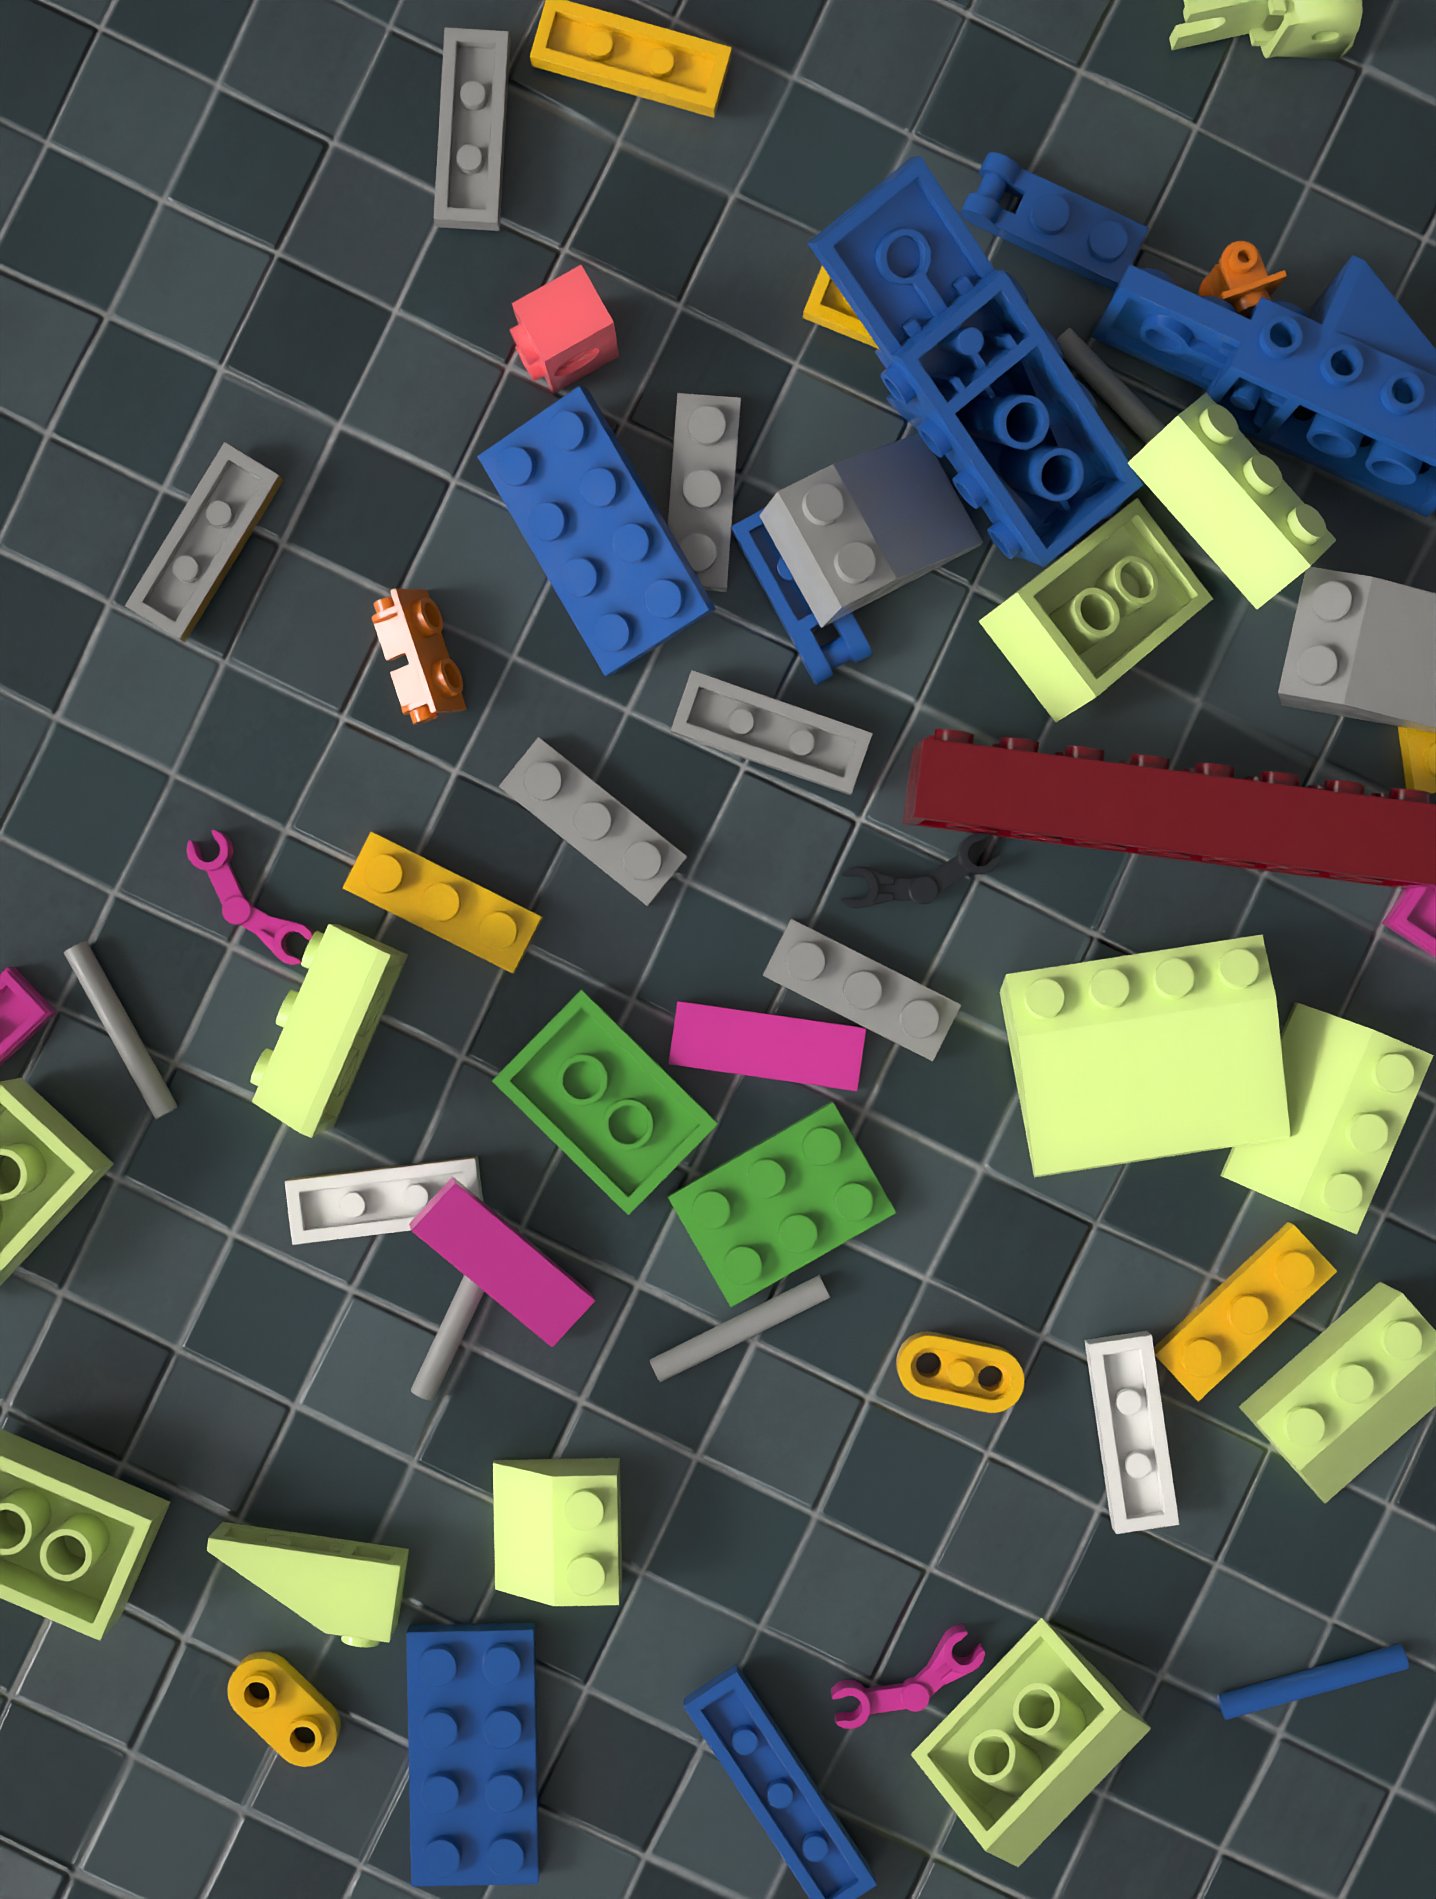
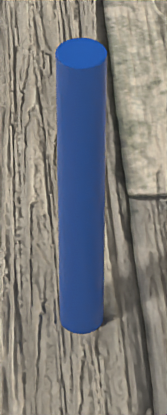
[1217,1643,1409,1720]

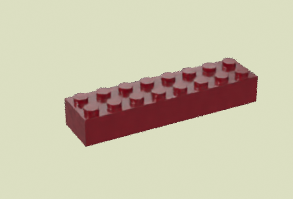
[902,729,1436,889]

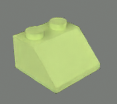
[493,1458,622,1606]

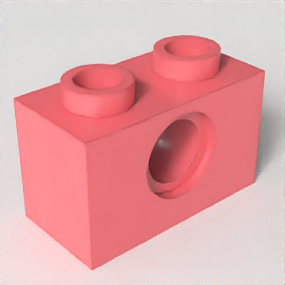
[510,265,619,394]

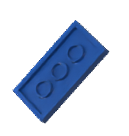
[477,386,716,676]
[406,1622,540,1887]

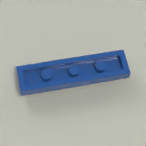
[683,1664,877,1899]

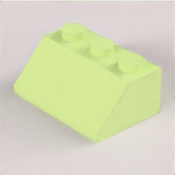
[1128,393,1336,609]
[250,924,408,1138]
[1220,1002,1434,1234]
[1239,1282,1436,1504]
[911,1618,1151,1867]

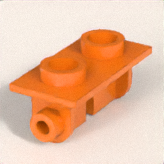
[1198,241,1287,317]
[371,588,467,725]

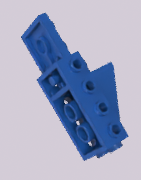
[807,156,1143,567]
[1091,255,1436,517]

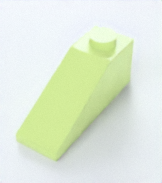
[207,1522,409,1648]

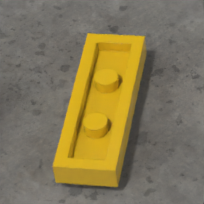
[530,0,732,118]
[343,832,543,974]
[1154,1222,1337,1402]

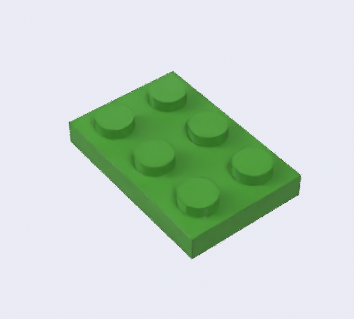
[492,989,718,1215]
[668,1101,896,1307]

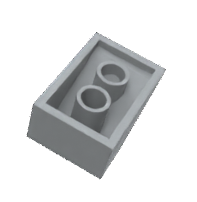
[759,433,983,628]
[1278,567,1436,733]

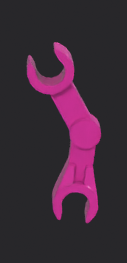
[187,830,315,965]
[831,1624,985,1729]

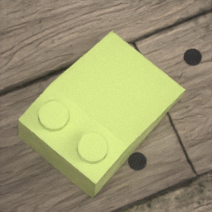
[979,498,1213,722]

